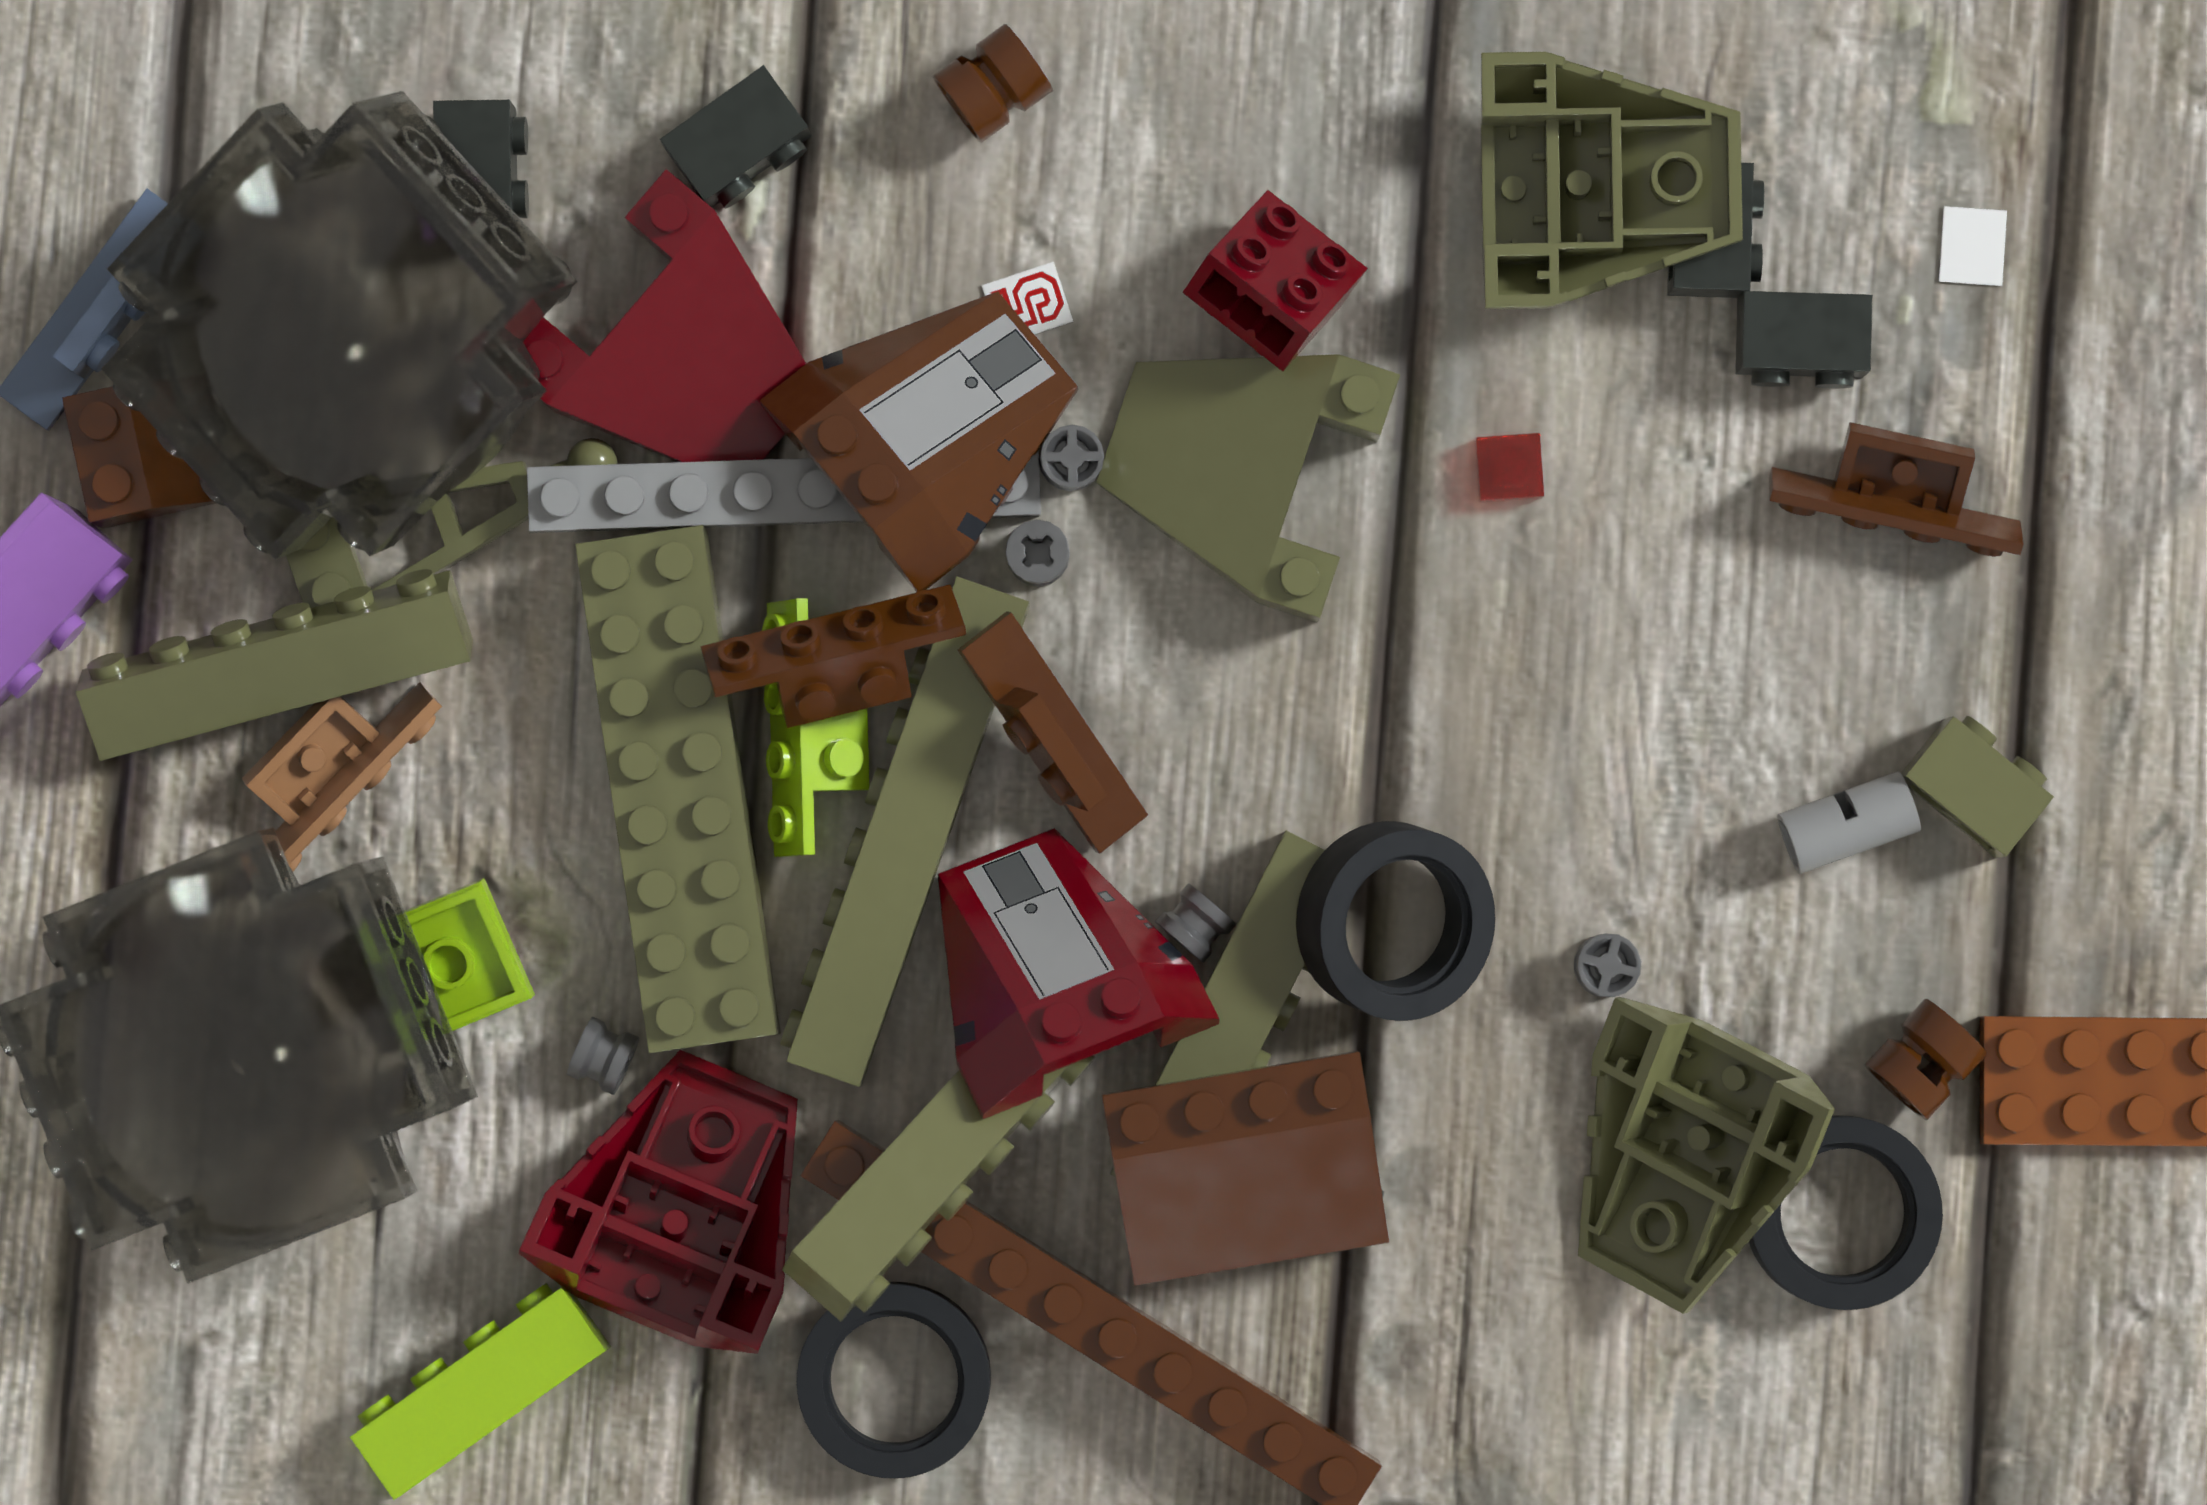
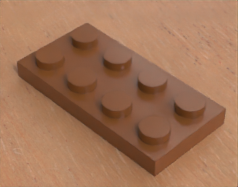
[1980,1016,2207,1147]

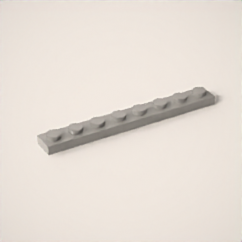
[527,451,1041,533]

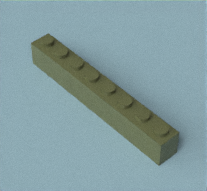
[780,576,1030,1087]

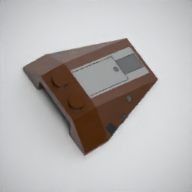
[760,291,1078,592]

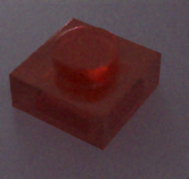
[1475,433,1544,503]

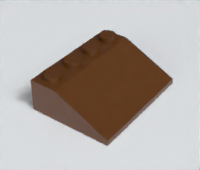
[1102,1051,1389,1286]

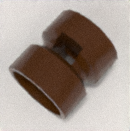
[933,24,1053,143]
[1864,999,1987,1120]

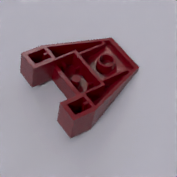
[499,169,807,462]

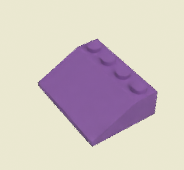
[0,492,133,706]

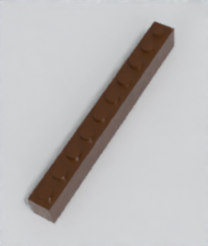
[800,1120,1382,1505]

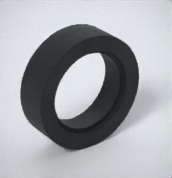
[1296,821,1495,1021]
[1749,1115,1943,1310]
[796,1282,991,1479]

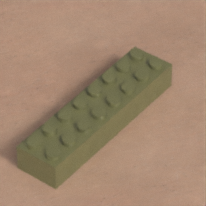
[575,525,781,1053]

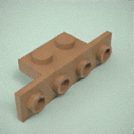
[242,682,442,891]

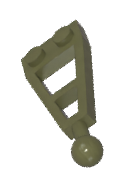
[271,438,618,608]

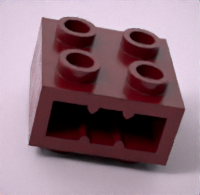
[1182,190,1368,372]

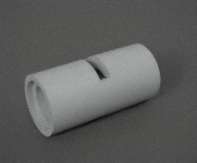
[1777,771,1921,874]

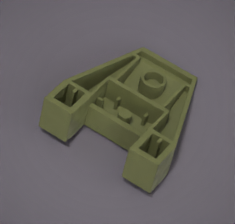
[1096,354,1401,623]

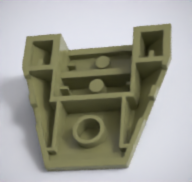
[1481,52,1743,309]
[1578,997,1835,1314]

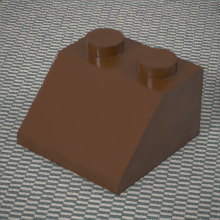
[62,376,227,529]

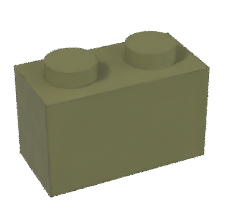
[1901,716,2054,858]

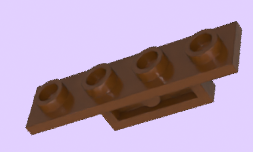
[1769,422,2024,557]
[700,584,967,728]
[957,611,1148,854]

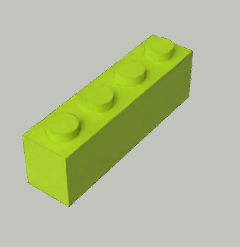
[350,1283,611,1500]

